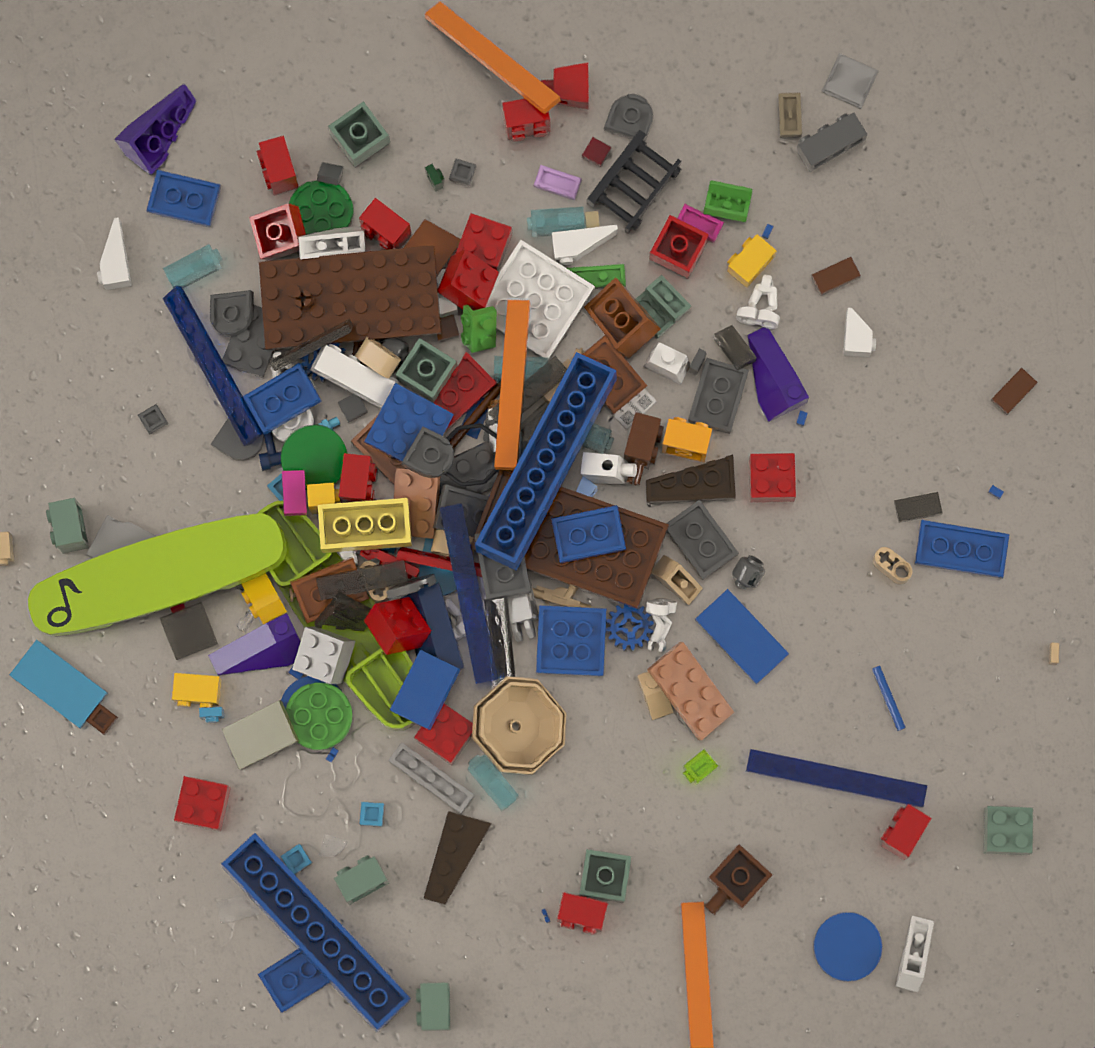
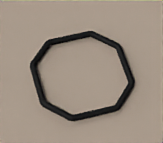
[444,423,499,487]

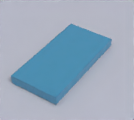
[9,639,108,729]

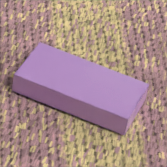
[534,165,582,200]

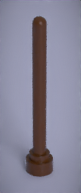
[449,381,501,450]

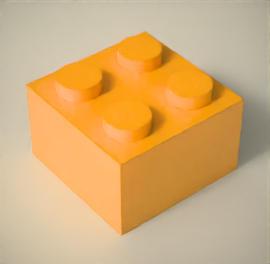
[661,417,712,463]

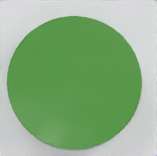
[286,683,353,750]

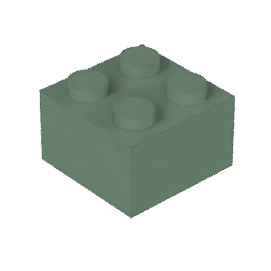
[328,101,390,167]
[395,338,457,403]
[46,498,89,554]
[984,806,1033,855]
[579,849,632,903]
[334,855,389,905]
[416,983,450,1031]

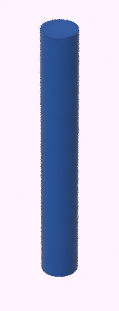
[872,666,906,731]

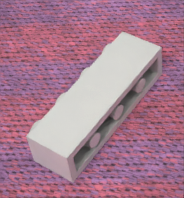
[310,344,403,408]

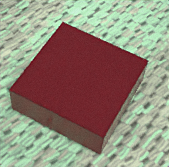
[582,137,612,167]

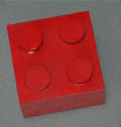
[502,98,550,141]
[256,135,299,195]
[359,198,412,250]
[249,204,306,261]
[456,213,512,272]
[649,215,709,278]
[438,249,499,311]
[338,453,378,503]
[749,453,796,502]
[364,597,431,655]
[414,704,473,765]
[174,776,231,832]
[880,804,932,860]
[557,892,608,935]

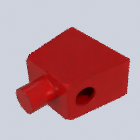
[541,63,589,109]

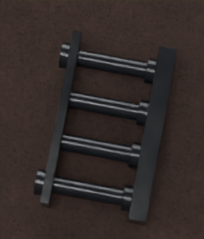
[586,130,682,234]

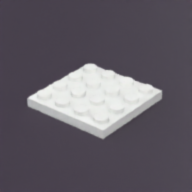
[485,240,595,361]

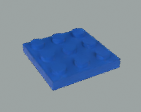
[364,383,454,462]
[536,605,607,676]

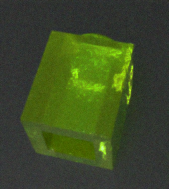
[682,749,718,785]

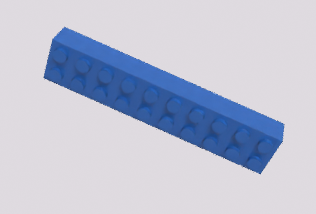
[475,352,617,571]
[221,833,411,1033]

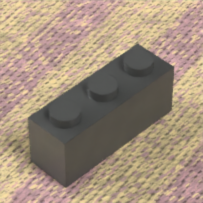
[796,112,867,172]

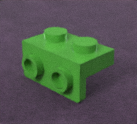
[703,180,753,222]
[461,305,497,353]

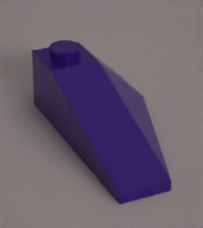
[114,84,197,175]
[747,327,809,422]
[208,613,301,676]

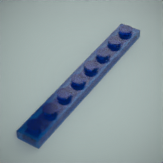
[162,286,263,446]
[440,503,498,684]
[746,749,928,808]

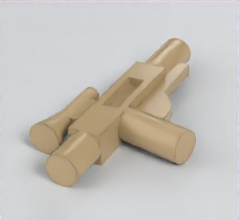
[532,585,591,608]

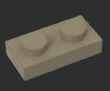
[778,93,802,138]

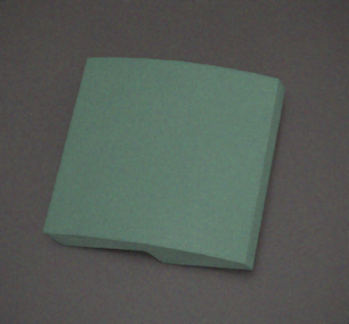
[636,275,691,339]

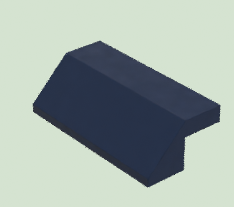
[402,583,465,670]

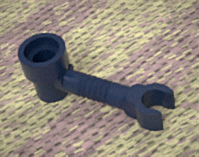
[259,431,281,471]

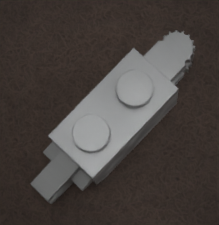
[500,579,539,642]

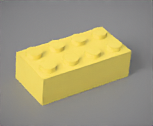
[318,498,412,553]

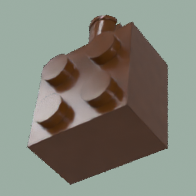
[624,412,664,486]
[704,844,773,915]

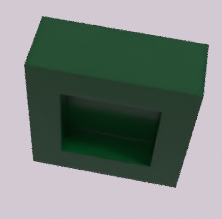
[425,164,445,192]

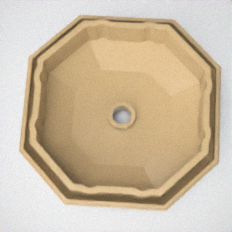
[472,676,566,775]

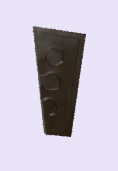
[646,454,736,503]
[423,811,492,905]

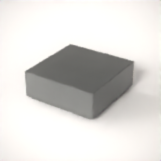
[449,158,477,187]
[317,162,343,185]
[688,348,707,375]
[338,394,368,423]
[138,404,168,435]

